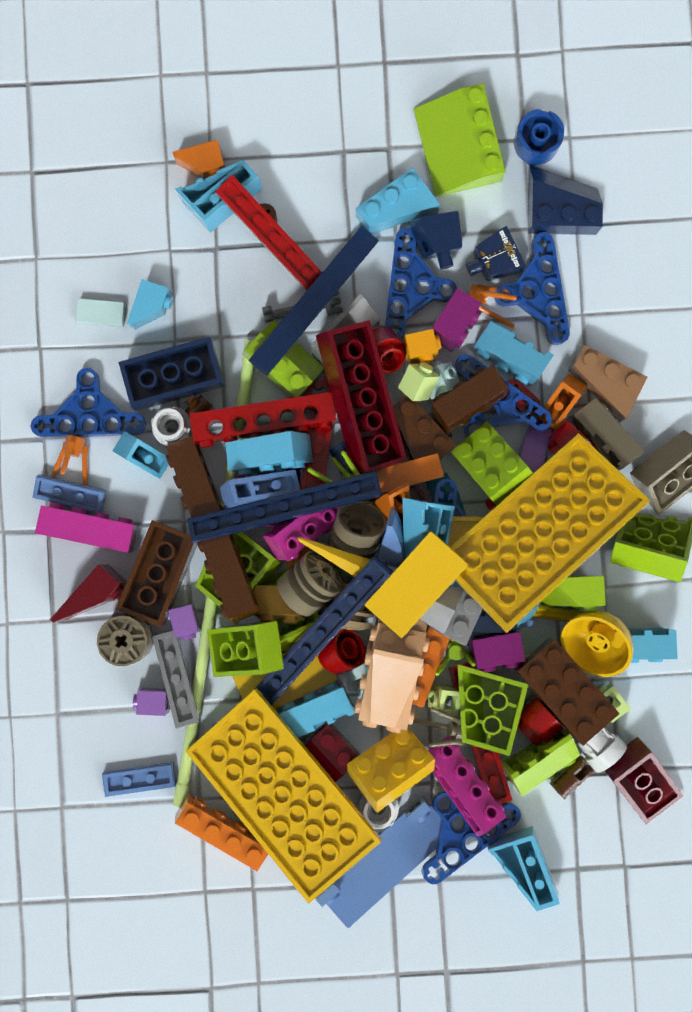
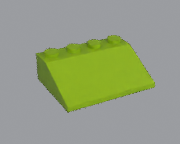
[414,83,505,197]

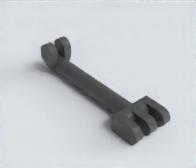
[262,291,343,323]

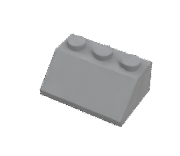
[311,294,380,364]

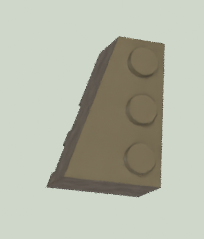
[569,398,645,470]

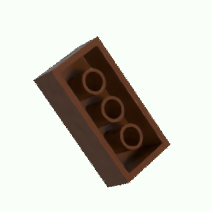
[116,520,197,627]
[514,637,620,746]

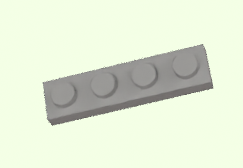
[152,630,200,729]

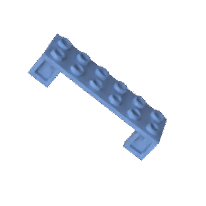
[316,795,441,928]

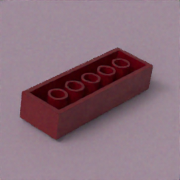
[315,320,407,474]

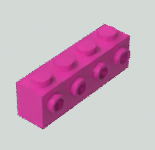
[35,502,138,553]
[263,507,339,561]
[428,736,507,837]

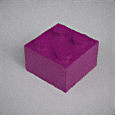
[432,288,482,352]
[468,630,526,673]

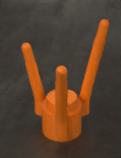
[469,284,517,328]
[50,435,89,486]

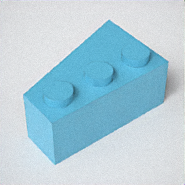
[175,160,263,233]
[473,321,554,386]
[628,627,678,663]

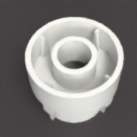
[151,406,192,446]
[576,728,627,773]
[358,794,399,829]

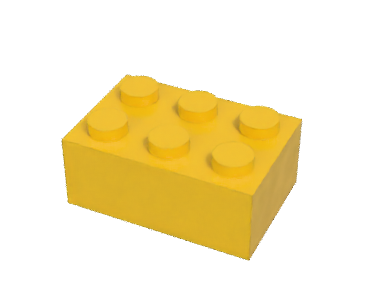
[347,727,435,812]

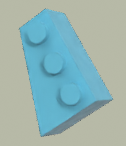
[356,167,440,234]
[402,498,455,560]
[278,681,355,737]
[488,826,560,911]

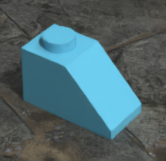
[127,279,173,330]
[113,431,169,479]

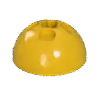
[561,610,634,677]

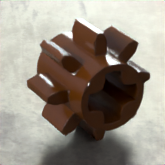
[185,394,213,416]

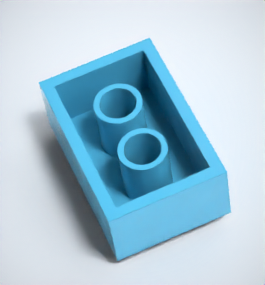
[225,431,313,476]

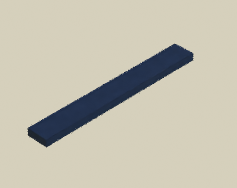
[248,226,379,376]
[187,471,382,544]
[255,555,394,706]

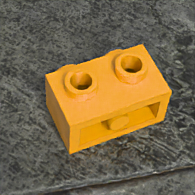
[403,329,441,367]

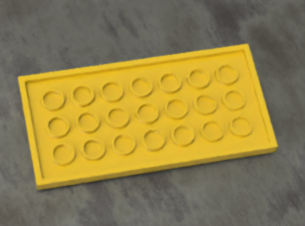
[450,433,650,633]
[186,688,383,904]

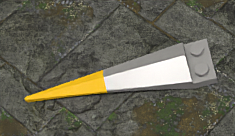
[298,537,483,646]

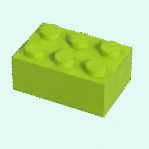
[451,421,533,506]
[207,621,284,677]

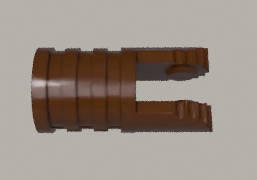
[549,755,594,800]

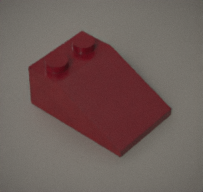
[49,564,127,623]
[303,723,360,782]
[605,737,683,825]

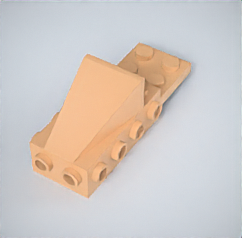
[354,618,430,733]

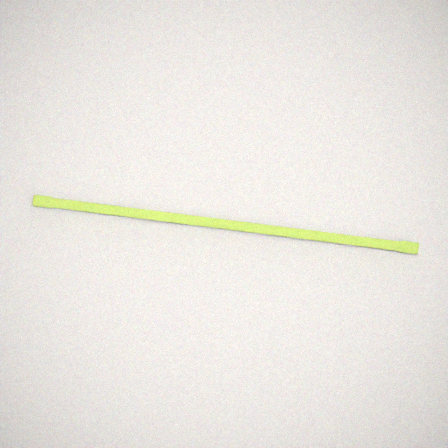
[173,340,254,807]

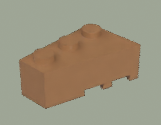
[568,345,648,422]

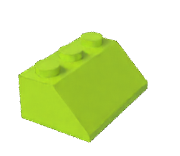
[242,320,324,398]

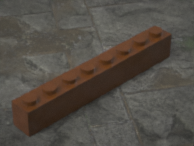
[166,435,261,623]

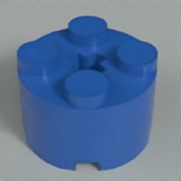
[513,109,564,166]

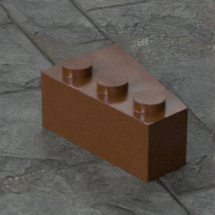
[432,366,508,437]
[393,395,456,460]

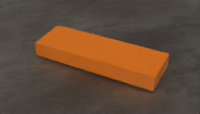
[376,453,444,494]

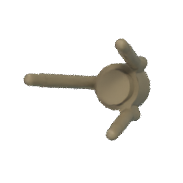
[413,707,463,747]

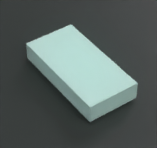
[76,298,126,327]

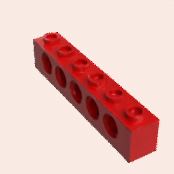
[189,392,336,448]

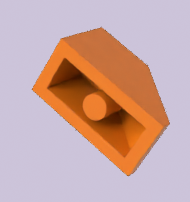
[173,140,225,179]
[537,373,588,430]
[375,483,411,525]

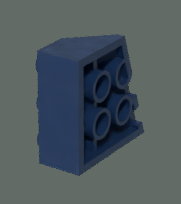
[528,165,603,235]

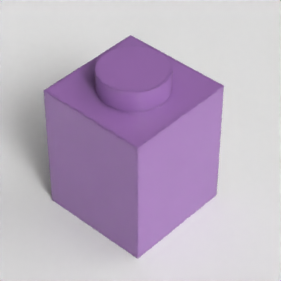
[168,604,201,641]
[133,688,169,716]

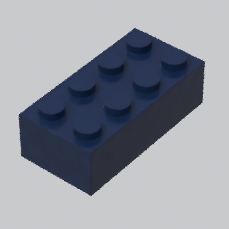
[118,336,225,411]

